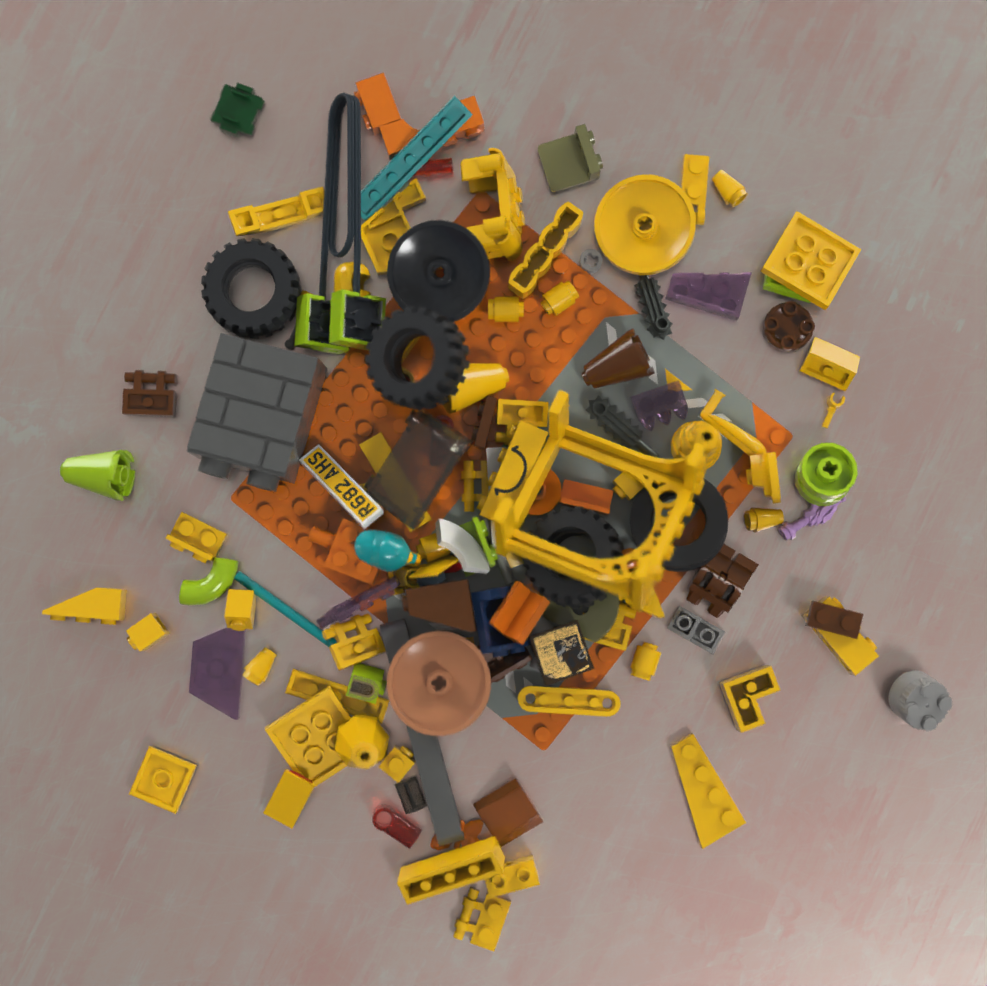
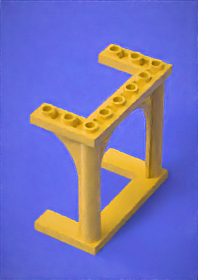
[492,390,708,612]

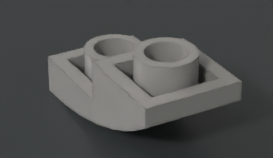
[667,606,726,655]

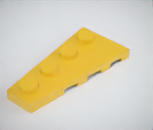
[670,733,746,849]

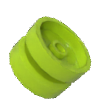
[795,443,858,506]

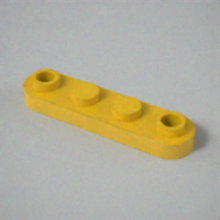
[518,685,620,717]

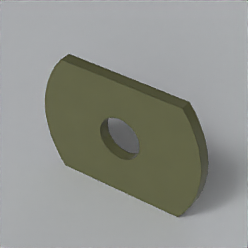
[543,573,619,642]

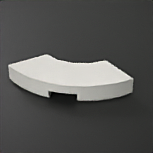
[435,519,490,575]

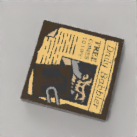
[528,620,594,686]

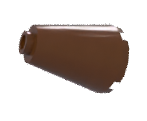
[581,328,655,389]

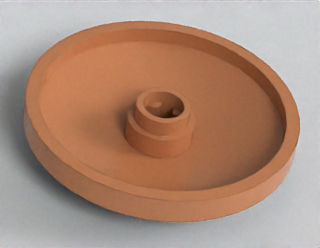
[387,631,491,736]

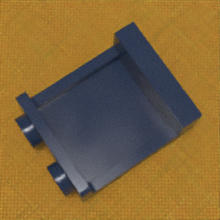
[471,585,531,657]

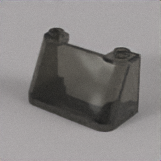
[364,409,473,530]

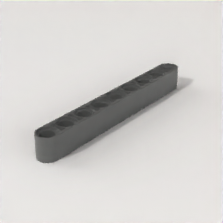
[380,618,465,846]

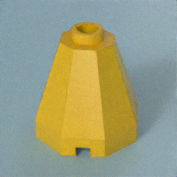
[335,715,389,770]

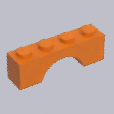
[380,95,484,160]

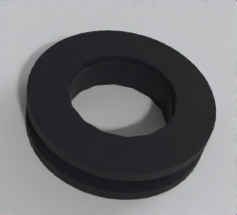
[630,479,728,572]

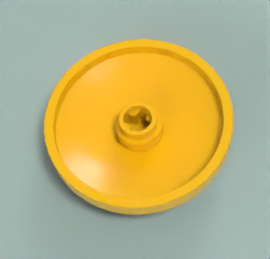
[594,175,696,275]

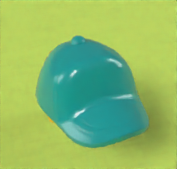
[355,530,422,572]

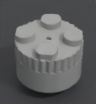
[888,670,952,731]

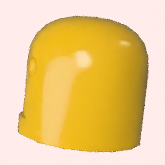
[334,262,371,297]

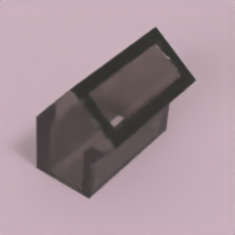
[395,774,428,814]

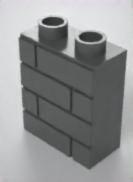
[187,333,328,492]

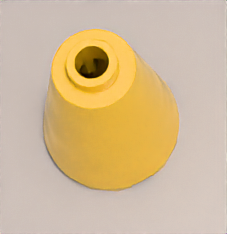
[443,363,509,414]

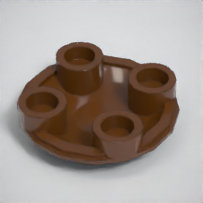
[764,301,815,351]

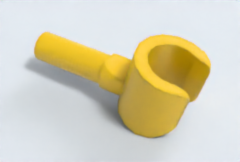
[822,392,845,429]

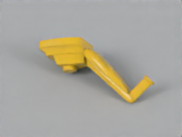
[700,388,781,504]

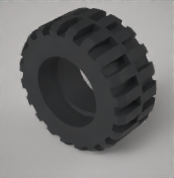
[201,238,301,339]
[365,307,470,410]
[522,506,624,608]

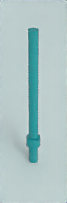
[234,571,361,663]

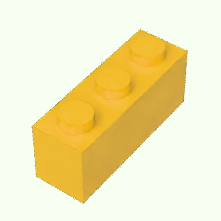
[802,596,879,676]

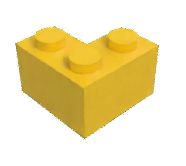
[719,665,780,733]

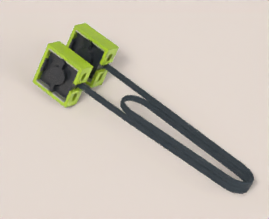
[294,93,386,354]

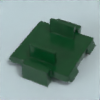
[210,83,265,137]

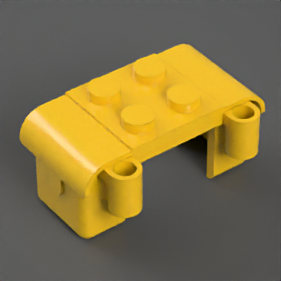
[460,148,525,261]

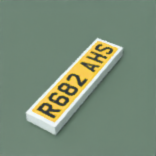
[299,444,384,529]

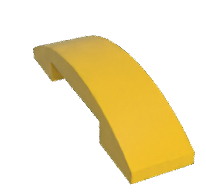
[228,186,324,236]

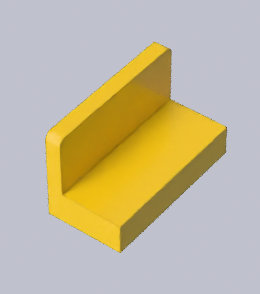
[800,337,860,392]

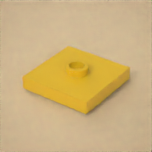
[129,746,197,814]

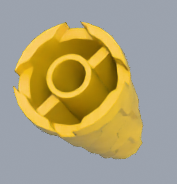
[670,421,722,469]

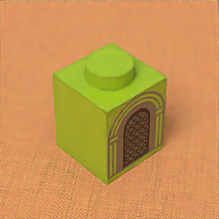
[346,663,387,704]

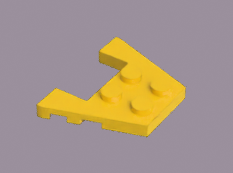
[361,178,443,276]

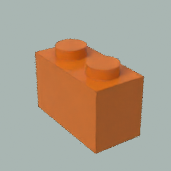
[353,72,401,136]

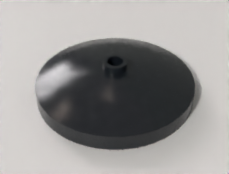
[387,220,490,322]

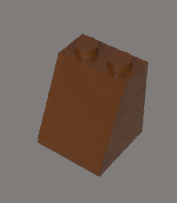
[402,579,477,632]

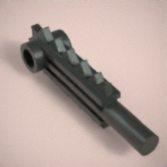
[634,275,673,340]
[585,395,659,458]

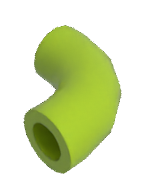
[179,557,239,605]

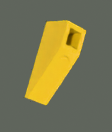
[42,588,127,625]

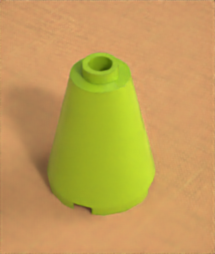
[60,450,135,501]

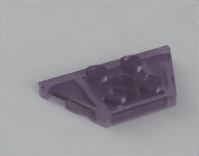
[189,627,246,720]

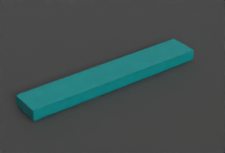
[361,95,473,222]

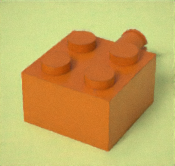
[308,518,380,585]

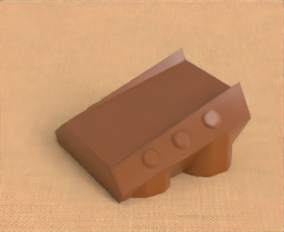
[473,778,543,847]

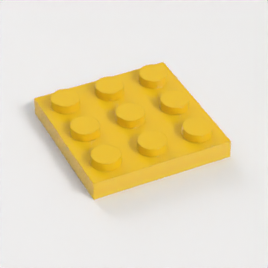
[760,211,861,310]
[265,686,351,787]

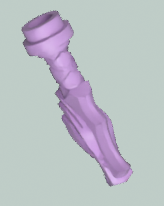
[778,497,846,541]

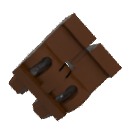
[686,544,759,618]

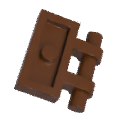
[122,370,177,416]

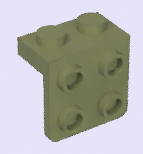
[537,124,603,192]

